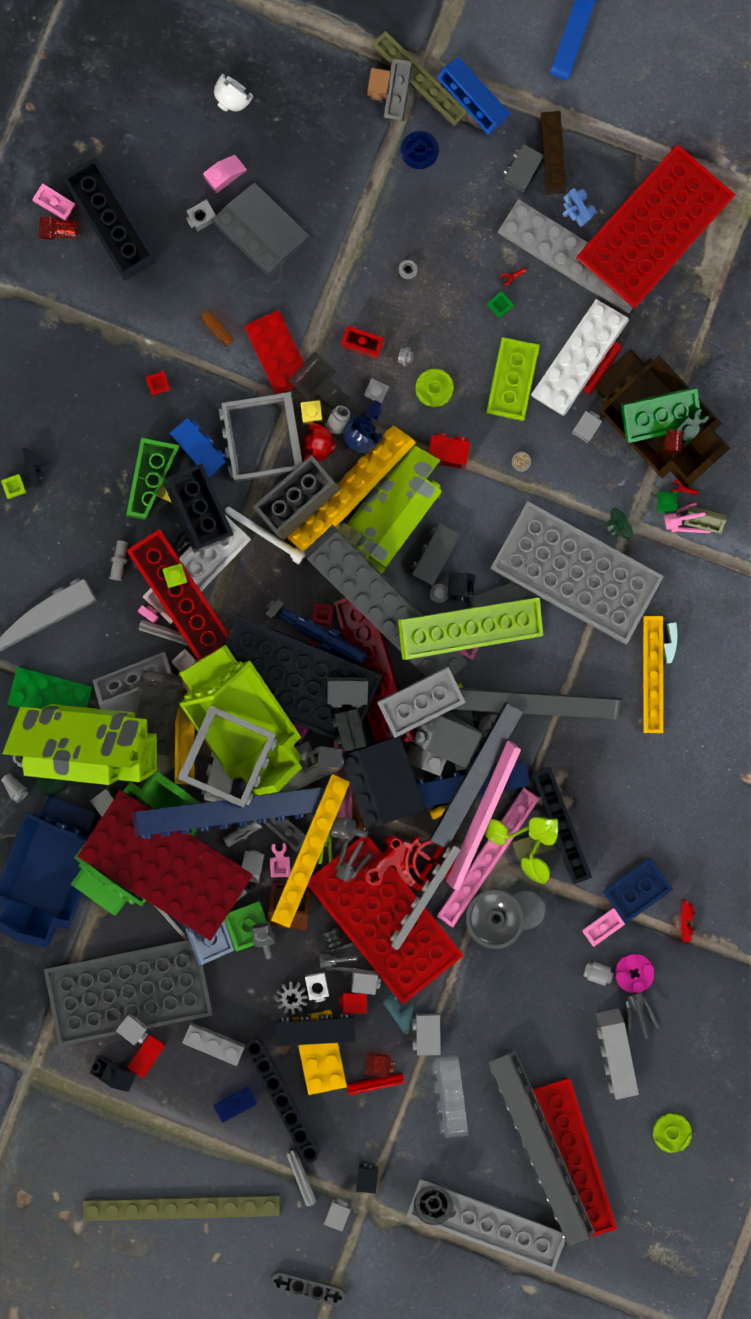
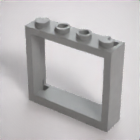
[219,392,302,482]
[178,705,278,808]

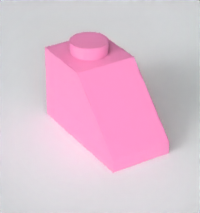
[203,155,247,194]

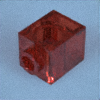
[365,1052,394,1078]

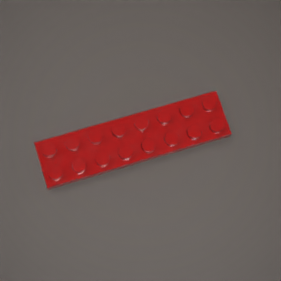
[533,1077,617,1238]

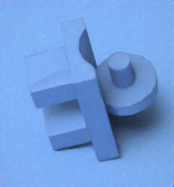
[562,188,597,228]

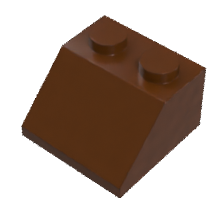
[268,882,311,930]

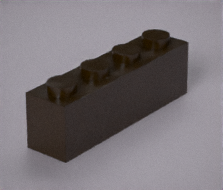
[540,111,566,195]

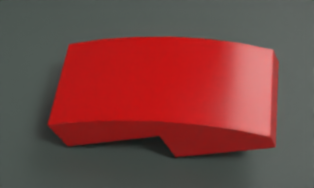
[679,899,695,943]

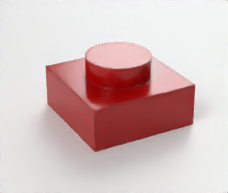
[146,371,171,396]

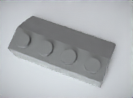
[93,652,180,712]

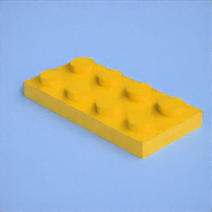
[293,1009,347,1095]

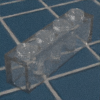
[431,1054,469,1138]

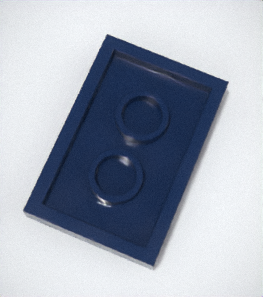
[602,857,673,924]

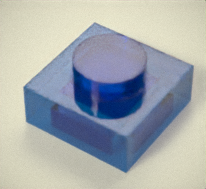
[365,400,383,422]

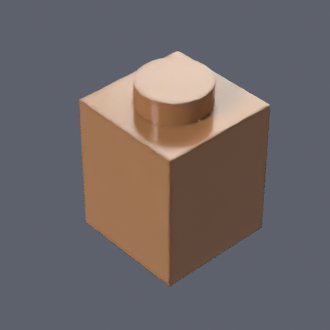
[368,68,390,100]

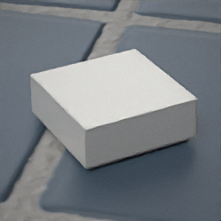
[171,649,198,672]

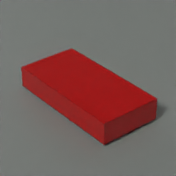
[127,1034,165,1078]

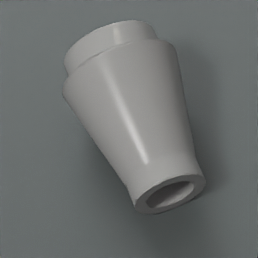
[1,773,29,803]

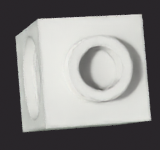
[305,971,329,1003]

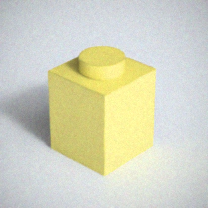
[301,400,323,425]

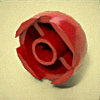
[301,423,335,462]

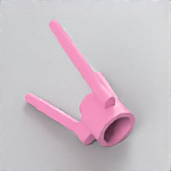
[664,502,711,533]

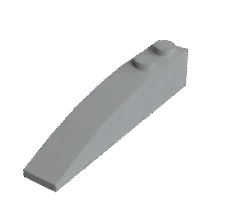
[0,578,97,651]

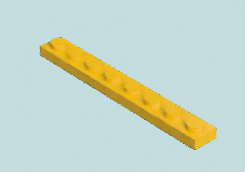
[271,774,350,928]

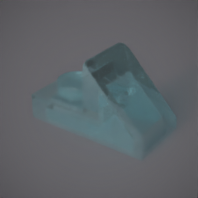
[383,996,414,1035]

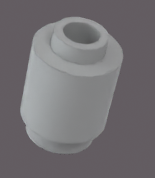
[326,406,350,434]
[583,961,614,986]

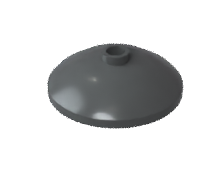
[466,890,525,949]

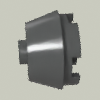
[414,1186,453,1225]

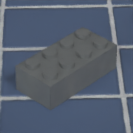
[253,455,342,540]

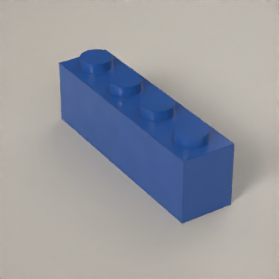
[437,57,510,135]

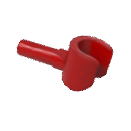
[500,268,526,286]
[671,480,698,495]

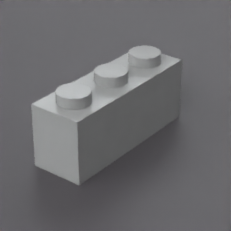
[183,1022,245,1066]

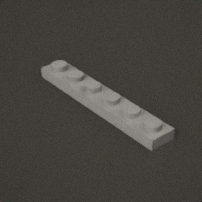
[390,845,461,950]

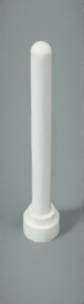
[225,507,305,565]

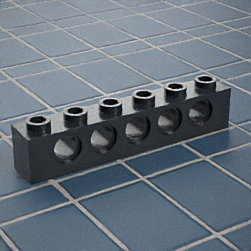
[531,767,592,884]

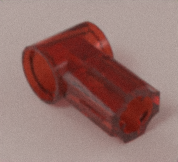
[38,217,78,240]
[663,430,684,452]

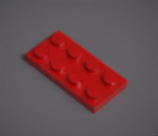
[244,310,312,394]

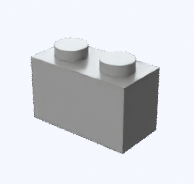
[412,1013,441,1055]

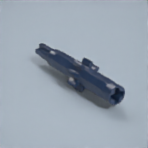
[279,607,368,665]

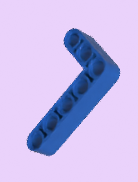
[550,0,596,81]

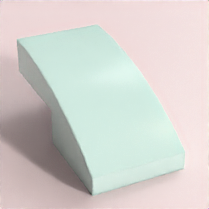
[663,622,677,664]

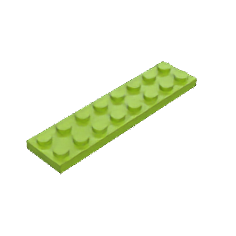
[398,597,543,660]

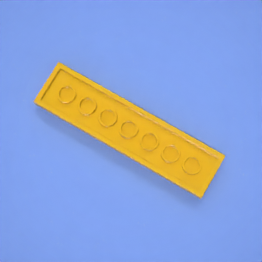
[287,425,416,552]

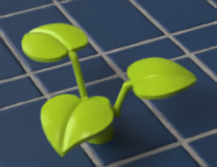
[484,817,558,884]

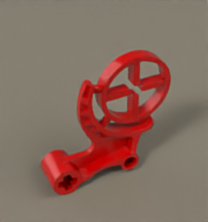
[361,835,454,891]

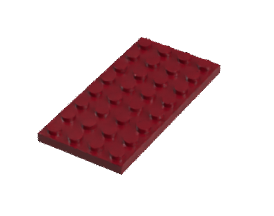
[77,789,253,941]

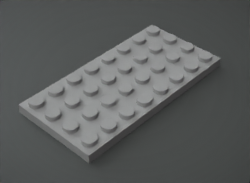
[490,501,664,645]

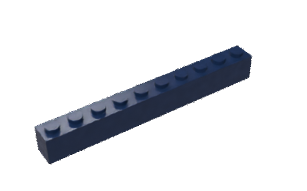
[132,787,326,839]

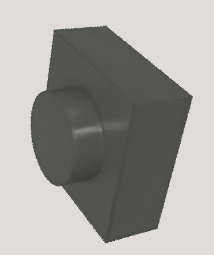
[265,599,284,619]

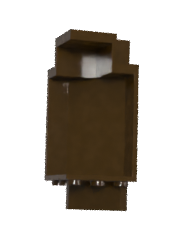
[595,350,730,487]

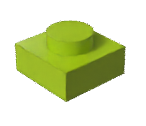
[1,474,27,499]
[163,563,187,588]

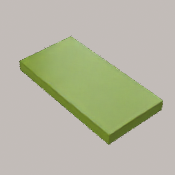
[486,337,540,421]

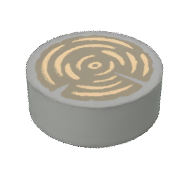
[511,452,531,472]

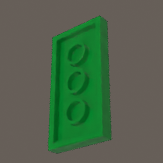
[621,387,702,443]
[7,667,93,709]

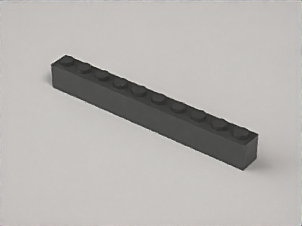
[489,1050,595,1245]

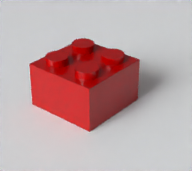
[429,433,470,469]

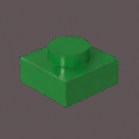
[486,291,514,319]
[657,492,677,513]

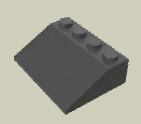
[213,183,310,278]

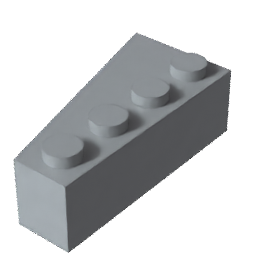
[596,1008,639,1100]

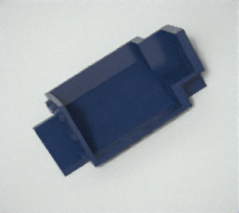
[0,795,100,948]

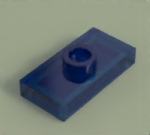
[213,1087,257,1123]

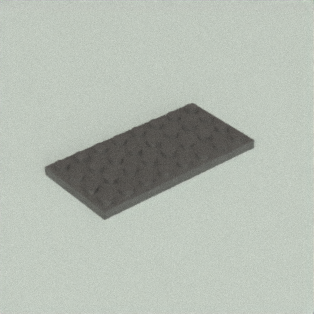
[44,940,213,1046]

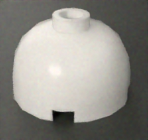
[214,74,253,112]

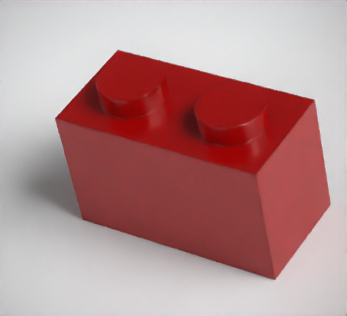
[341,326,384,360]

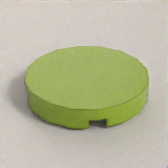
[415,369,454,408]
[653,1113,692,1153]

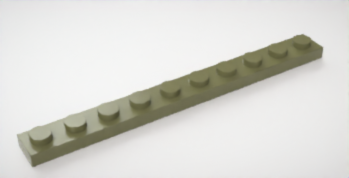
[83,1195,280,1221]

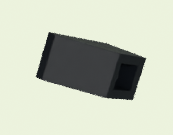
[90,1055,136,1092]

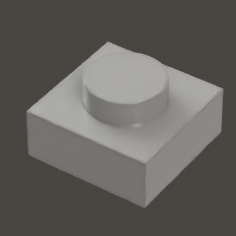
[363,379,389,405]

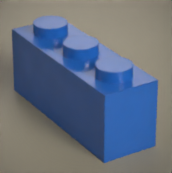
[170,418,227,479]

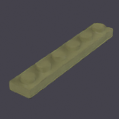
[372,31,468,127]

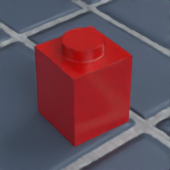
[339,991,367,1013]

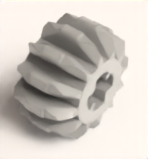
[275,981,309,1015]

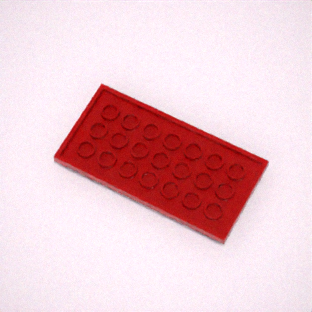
[576,144,736,309]
[308,836,464,1005]

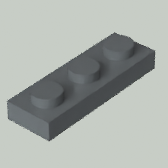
[384,58,413,121]

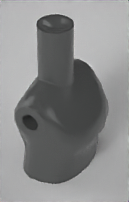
[331,817,369,842]
[251,922,276,959]

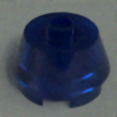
[400,131,439,169]

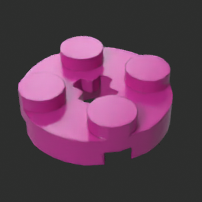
[615,953,654,993]

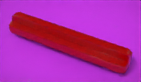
[347,1073,404,1095]

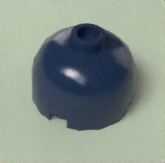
[343,415,382,453]

